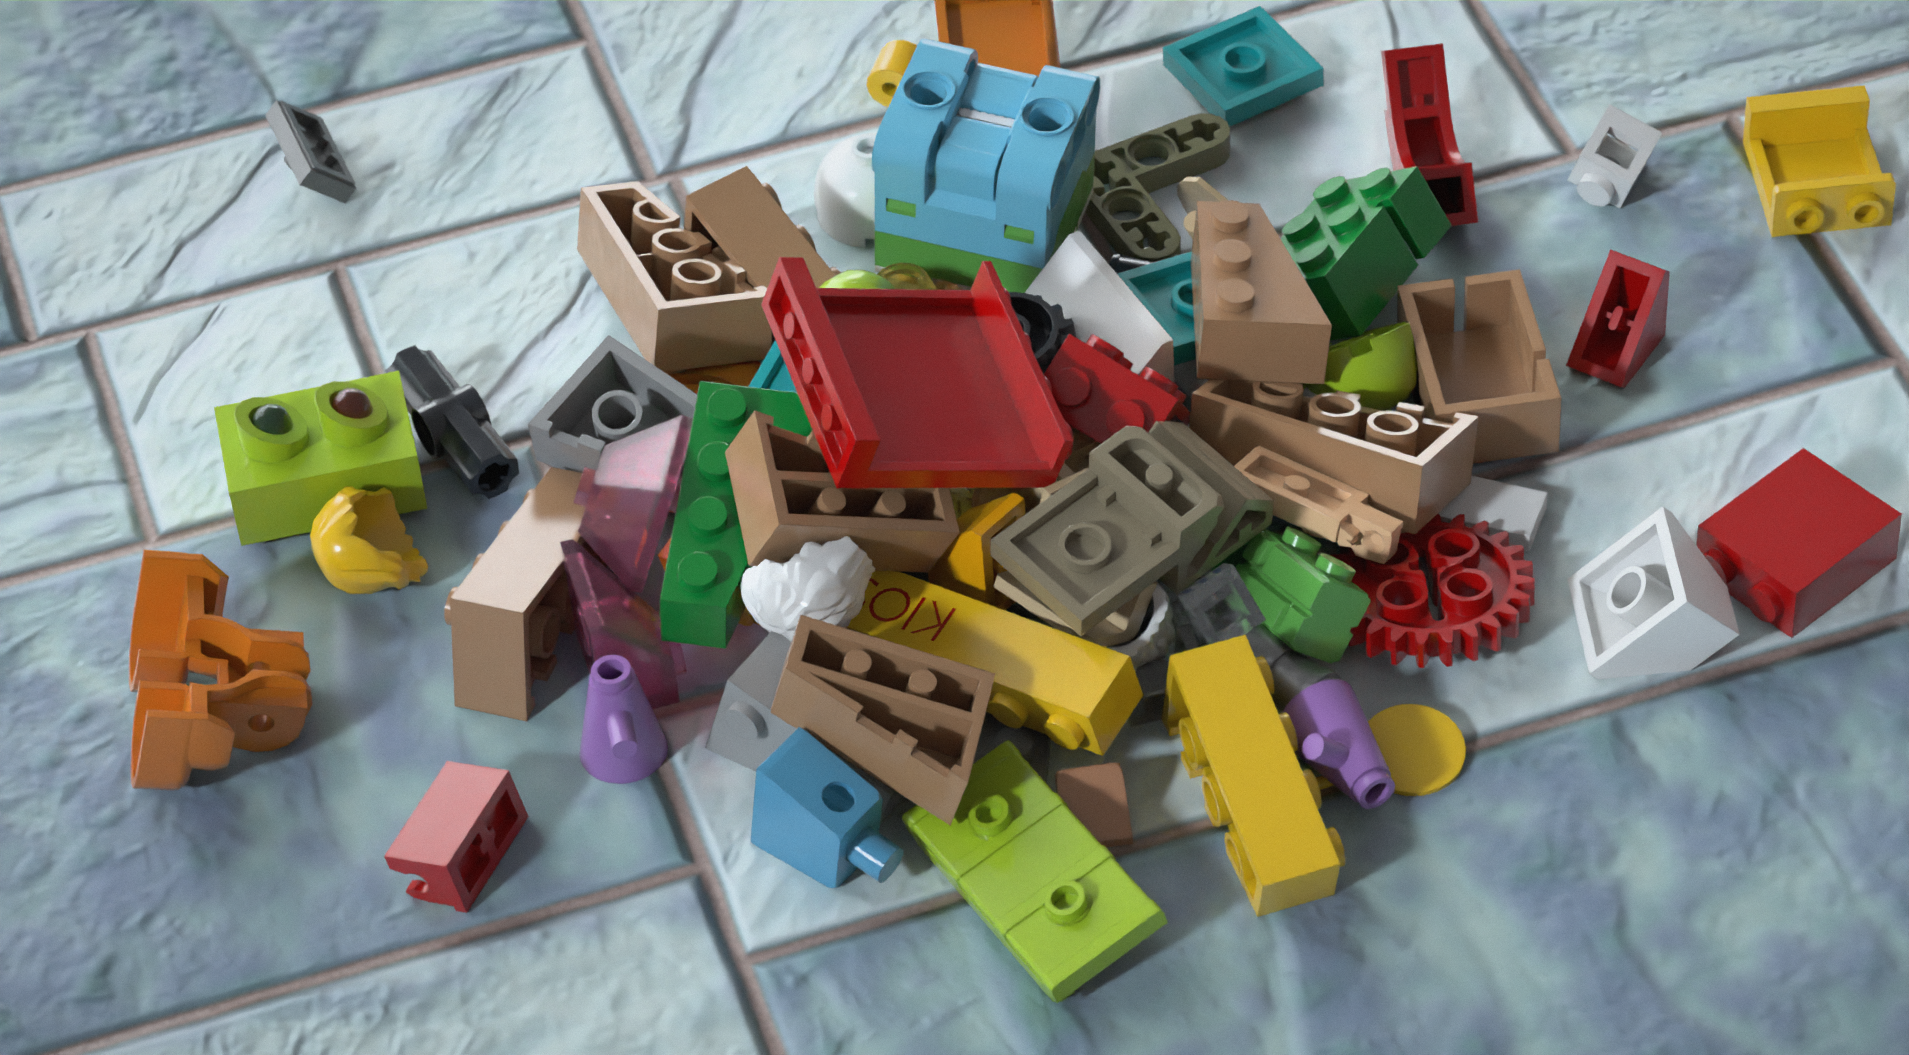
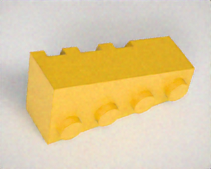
[1162,634,1346,917]

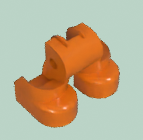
[129,550,312,791]

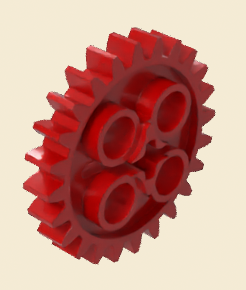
[1329,513,1535,668]

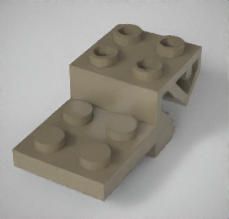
[990,421,1274,636]

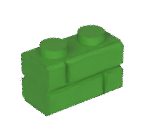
[1224,527,1371,664]

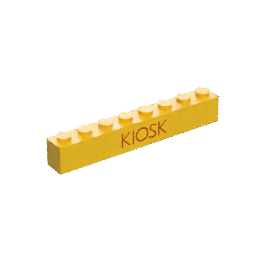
[658,538,1143,756]

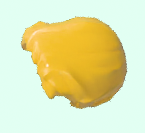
[310,486,428,594]

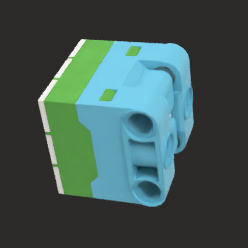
[872,38,1101,293]

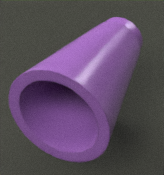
[579,655,668,784]
[1282,679,1395,809]

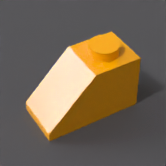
[928,493,1025,611]

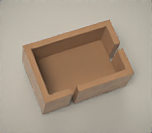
[1397,269,1561,464]

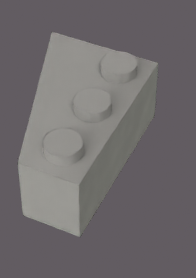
[705,631,904,825]

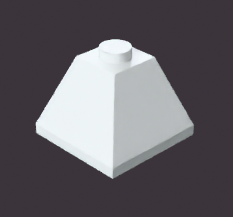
[1567,507,1740,679]

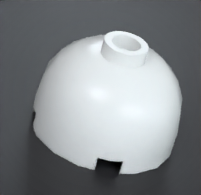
[814,133,877,247]

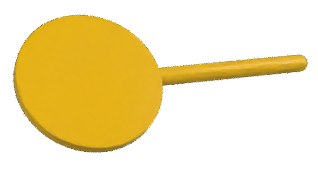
[1315,704,1466,796]

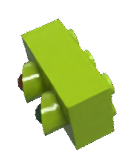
[214,371,428,546]

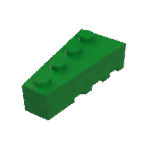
[660,381,812,649]

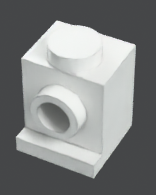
[1567,104,1662,209]

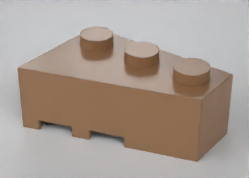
[1191,200,1332,384]
[725,410,960,573]
[770,614,995,825]

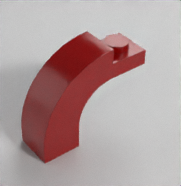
[1381,43,1479,226]

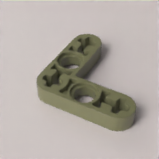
[1085,113,1230,262]

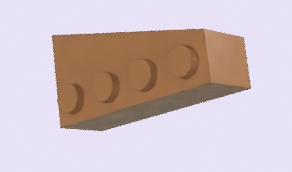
[684,165,841,347]
[577,181,772,374]
[1189,379,1479,534]
[444,467,623,722]

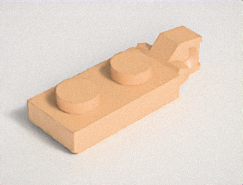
[1234,446,1403,564]

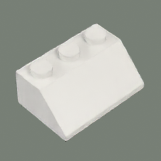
[1025,230,1175,422]

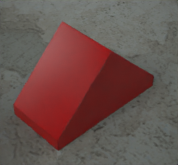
[1566,249,1670,388]

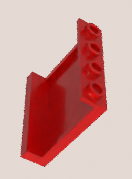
[761,257,1074,488]

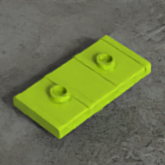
[902,740,1168,1003]

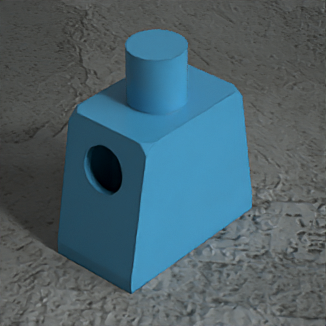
[750,727,904,888]

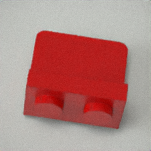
[1044,334,1190,444]

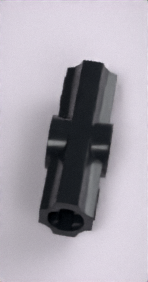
[385,345,519,499]

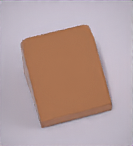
[1055,762,1133,848]

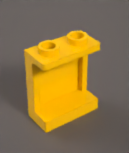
[1743,85,1896,237]

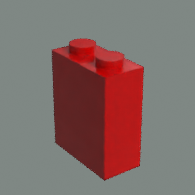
[1696,448,1902,638]

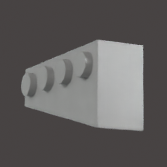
[528,335,697,512]

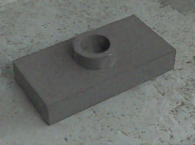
[265,100,357,203]

